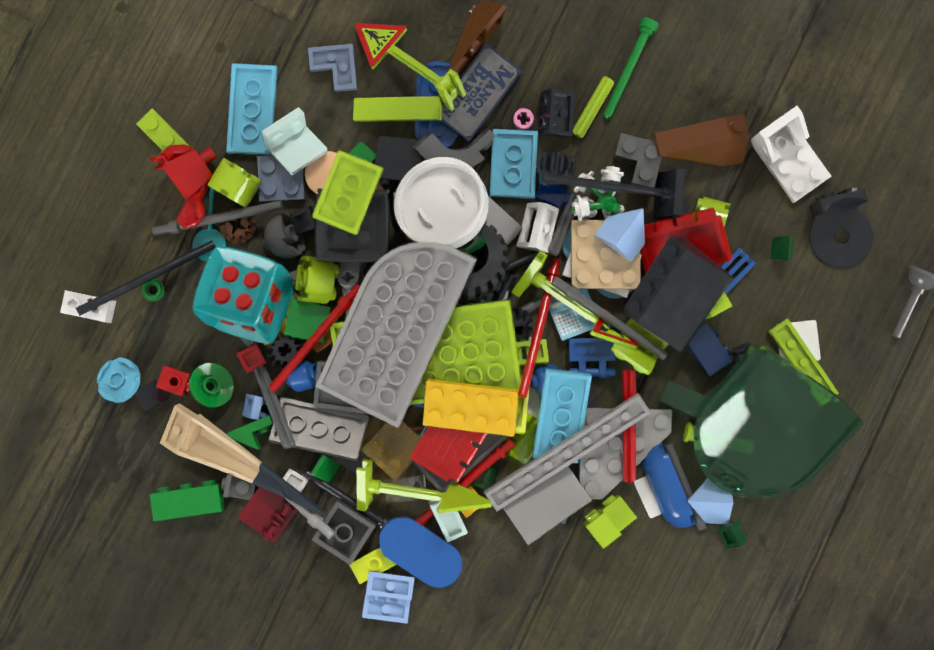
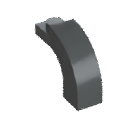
[413,129,496,167]

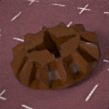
[219,207,256,244]

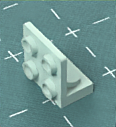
[262,107,327,175]

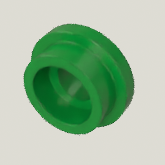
[142,279,165,302]

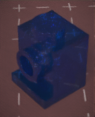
[535,182,571,209]

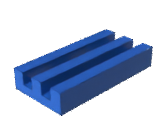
[721,248,756,294]

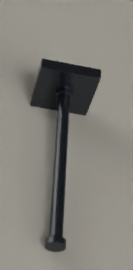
[539,169,685,219]

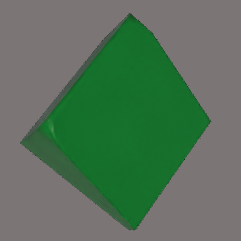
[348,142,376,164]
[311,455,341,482]

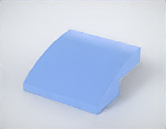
[362,572,414,623]

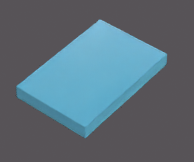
[490,129,538,199]

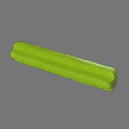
[573,76,614,138]

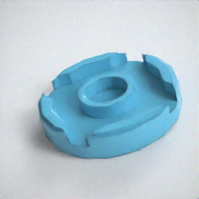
[97,357,141,403]

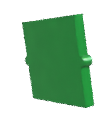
[284,298,331,344]

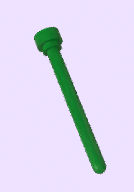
[604,17,659,120]

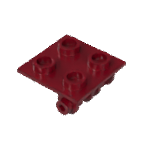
[237,487,298,543]

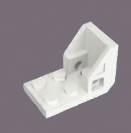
[751,106,831,203]

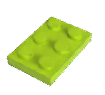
[312,150,383,235]

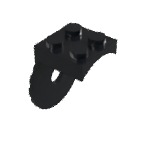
[809,186,873,268]

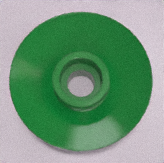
[189,363,234,408]

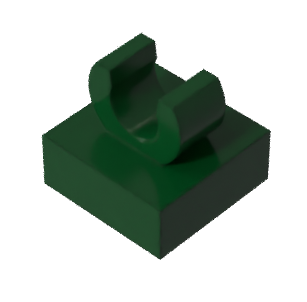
[717,521,748,549]

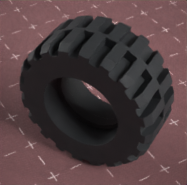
[457,221,508,306]

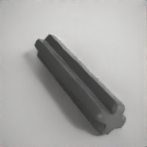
[548,194,582,256]

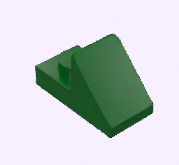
[227,415,273,450]

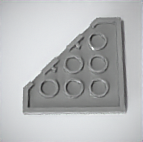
[579,408,672,499]

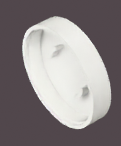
[394,157,489,249]

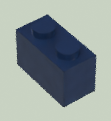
[687,323,732,376]

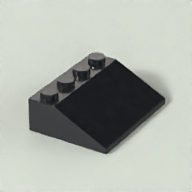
[623,236,733,352]

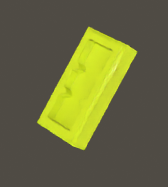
[350,547,397,584]

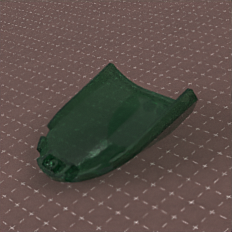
[693,344,863,499]

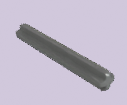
[254,366,295,449]

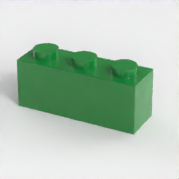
[150,480,225,521]

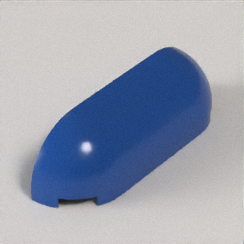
[642,442,696,528]

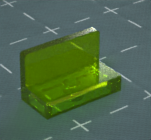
[499,413,538,465]

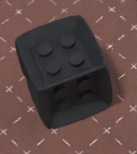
[315,188,390,262]

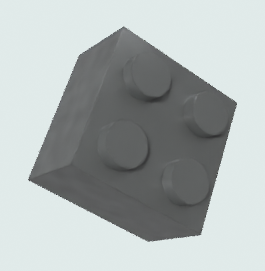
[312,500,377,565]

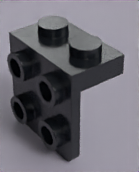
[375,136,421,185]

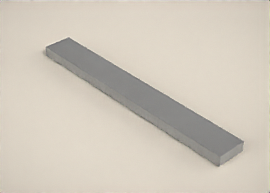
[484,393,651,512]

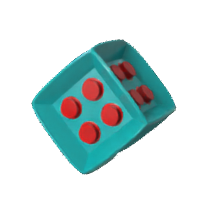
[193,246,294,343]

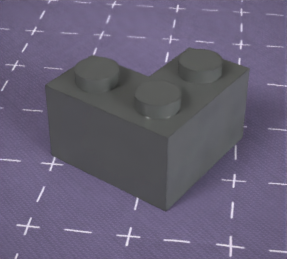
[613,133,662,187]

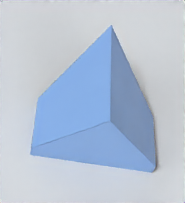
[594,209,645,262]
[688,478,733,524]

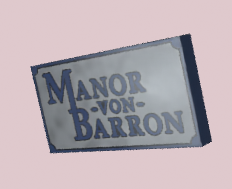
[439,43,522,142]

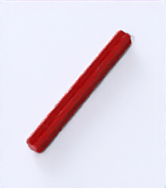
[622,369,636,483]

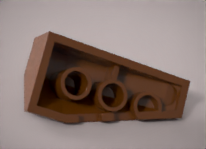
[448,0,507,76]
[653,114,749,167]

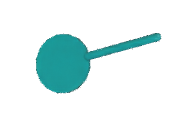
[192,187,226,262]

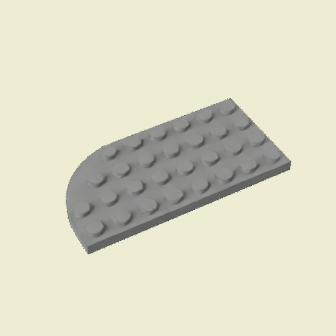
[315,242,477,428]

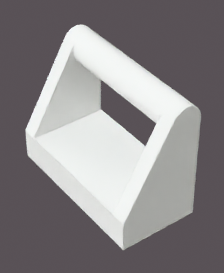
[516,202,559,253]

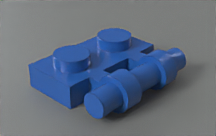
[569,338,615,379]

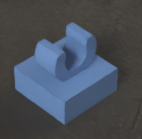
[242,394,268,420]

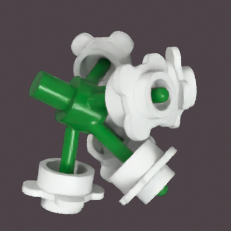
[572,165,625,221]

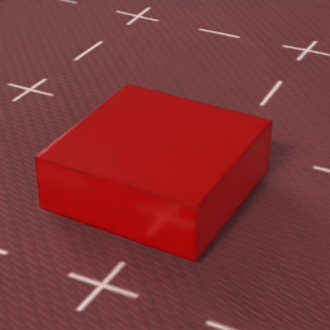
[236,343,268,374]

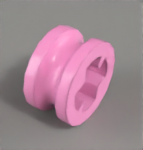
[513,108,534,130]

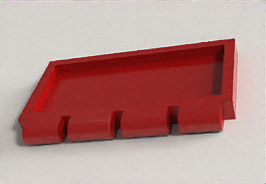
[640,207,733,274]
[409,426,488,483]

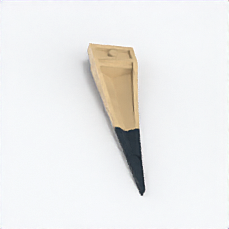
[160,404,325,515]

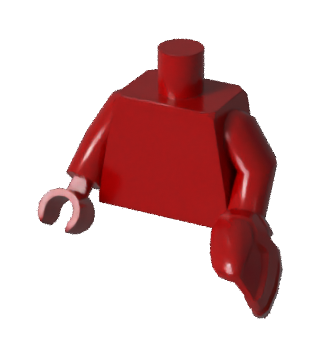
[150,144,217,228]

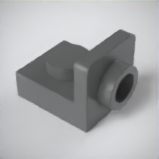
[221,474,256,500]

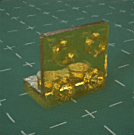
[362,421,421,481]

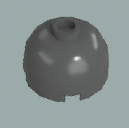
[263,212,306,259]

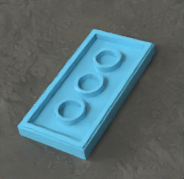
[226,63,278,156]
[532,368,592,463]

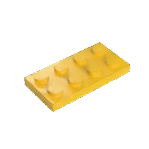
[423,379,519,437]

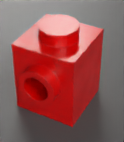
[156,366,191,396]

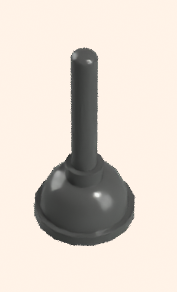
[892,264,934,338]

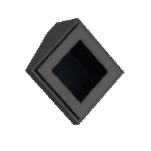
[134,380,168,412]

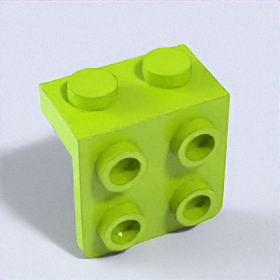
[611,317,668,375]

